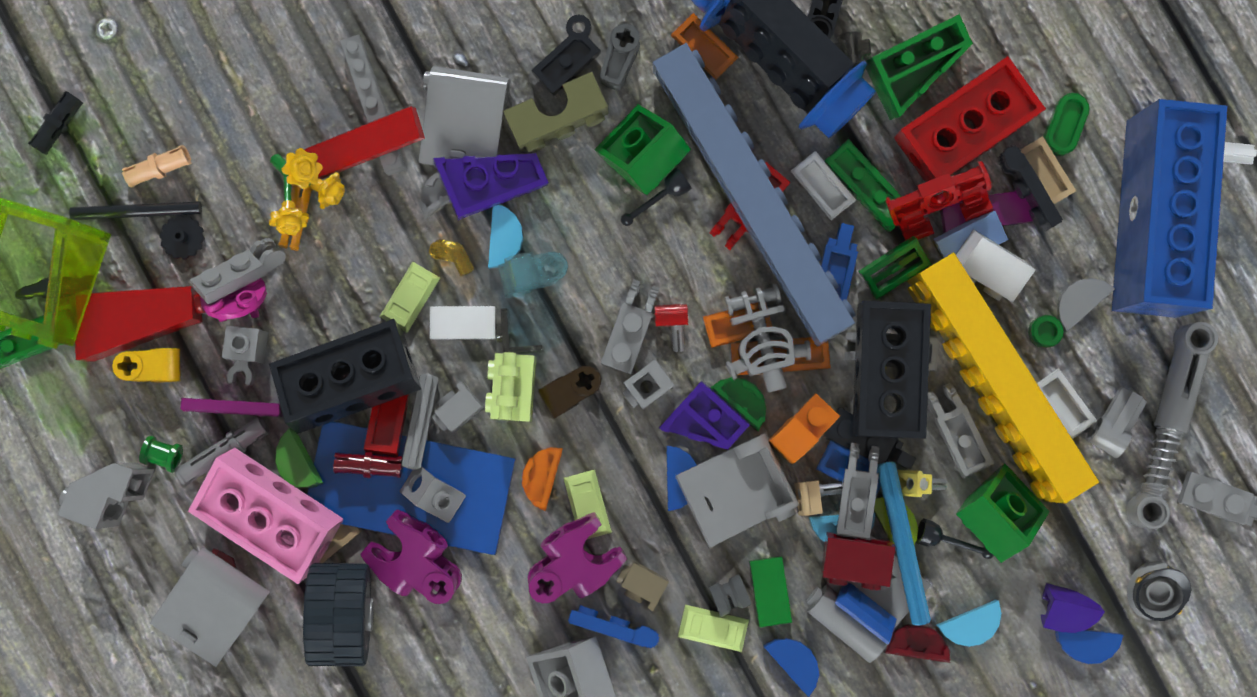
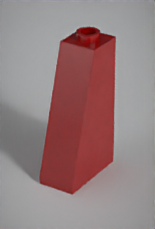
[73,286,205,362]

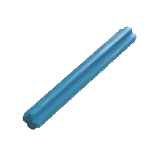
[877,461,931,626]

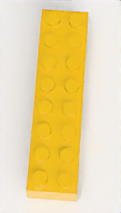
[907,252,1099,504]

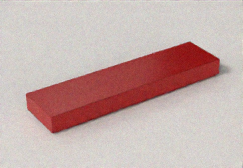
[304,106,425,180]

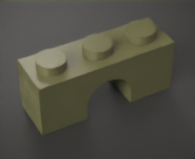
[503,72,608,153]

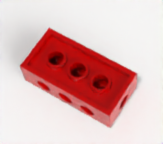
[894,56,1046,182]

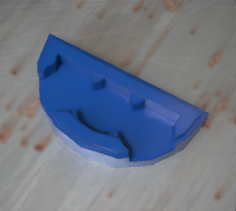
[666,446,697,511]
[1055,630,1124,664]
[764,638,819,697]

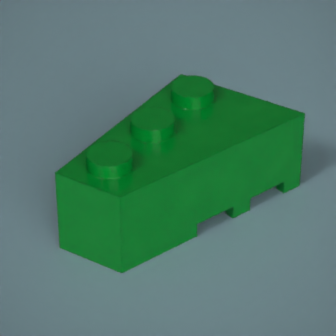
[866,14,973,120]

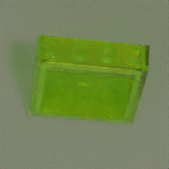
[0,198,111,349]

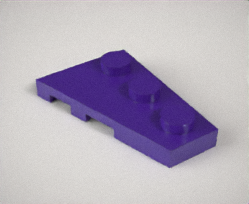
[433,153,549,220]

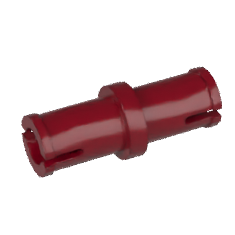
[333,451,403,478]

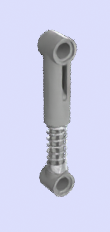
[1126,322,1218,529]

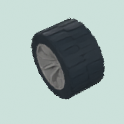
[303,563,374,666]

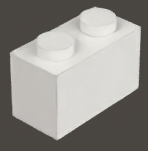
[956,229,1036,302]

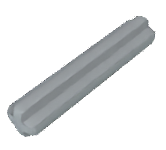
[401,374,439,470]

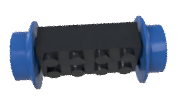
[691,0,876,139]

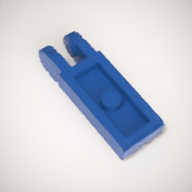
[568,605,660,649]

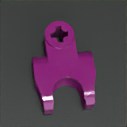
[360,509,462,604]
[528,512,627,604]

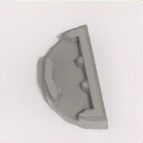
[420,172,451,219]
[1057,278,1115,333]

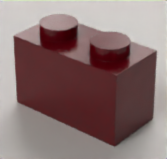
[821,532,896,590]

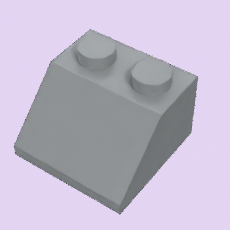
[526,636,616,697]

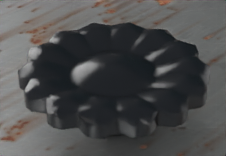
[159,215,205,260]

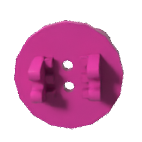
[200,278,267,322]

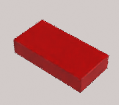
[364,394,410,457]

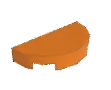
[522,447,563,512]

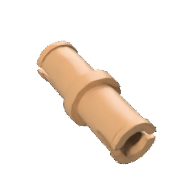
[122,145,192,188]

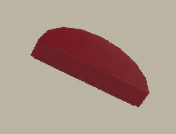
[883,624,950,663]

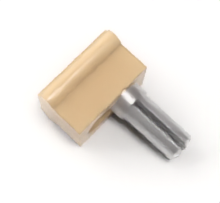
[794,480,843,516]

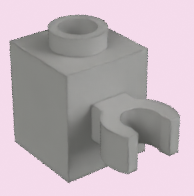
[222,325,269,385]

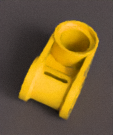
[112,348,181,383]

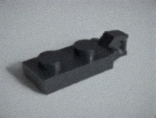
[823,407,916,470]

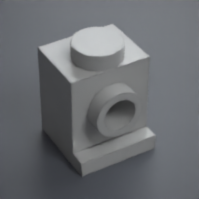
[622,359,675,410]
[432,381,485,433]

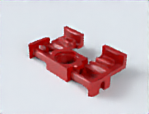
[885,161,994,241]

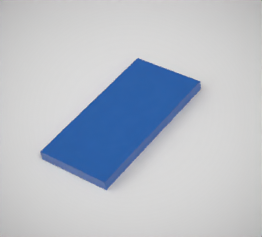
[307,421,516,555]

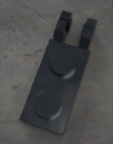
[998,145,1063,232]

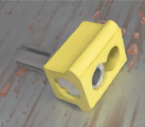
[897,470,947,497]

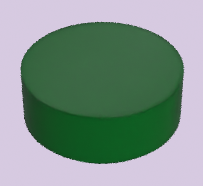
[1028,315,1064,348]

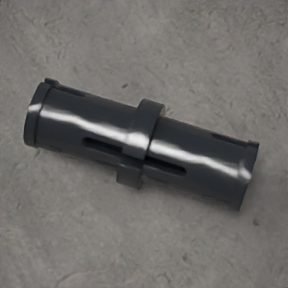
[28,91,83,156]

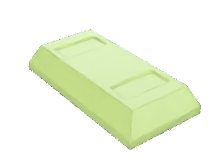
[379,262,440,333]
[563,469,612,539]
[678,604,749,652]

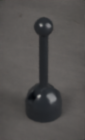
[621,168,692,226]
[916,518,994,559]

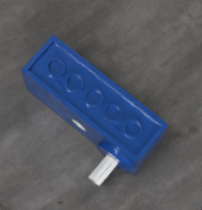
[1112,99,1257,318]

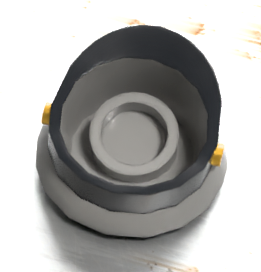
[1127,561,1192,621]

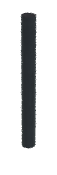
[69,201,202,220]

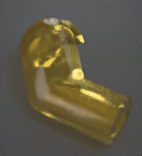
[429,239,475,277]

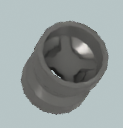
[709,575,751,617]

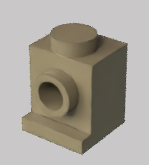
[615,561,669,611]

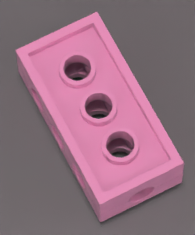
[188,448,344,584]

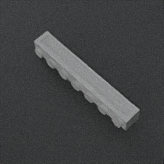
[340,35,407,176]

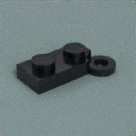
[531,14,601,96]

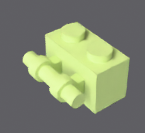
[485,352,536,422]

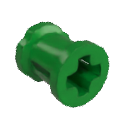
[139,436,183,473]

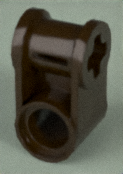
[538,366,602,419]

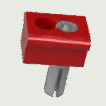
[654,304,688,352]

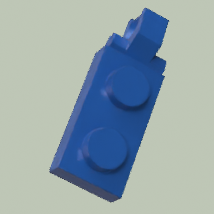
[820,223,858,301]

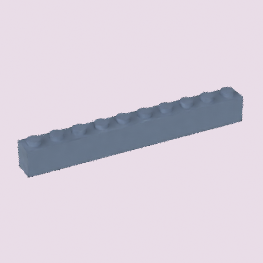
[653,43,856,347]

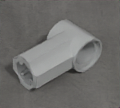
[1086,388,1147,458]

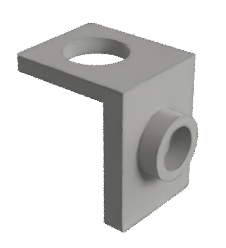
[400,466,466,523]

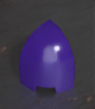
[1041,583,1105,633]

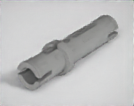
[174,416,270,486]

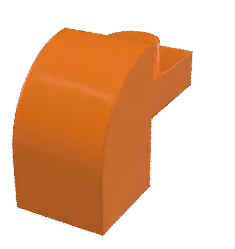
[768,393,840,464]

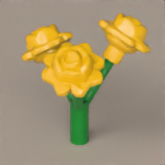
[269,148,345,236]

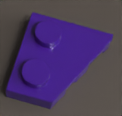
[659,381,750,450]

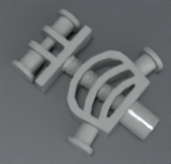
[725,284,811,393]

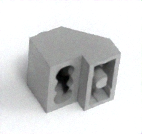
[58,462,155,529]

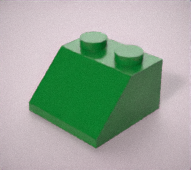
[594,104,691,196]
[956,464,1050,563]

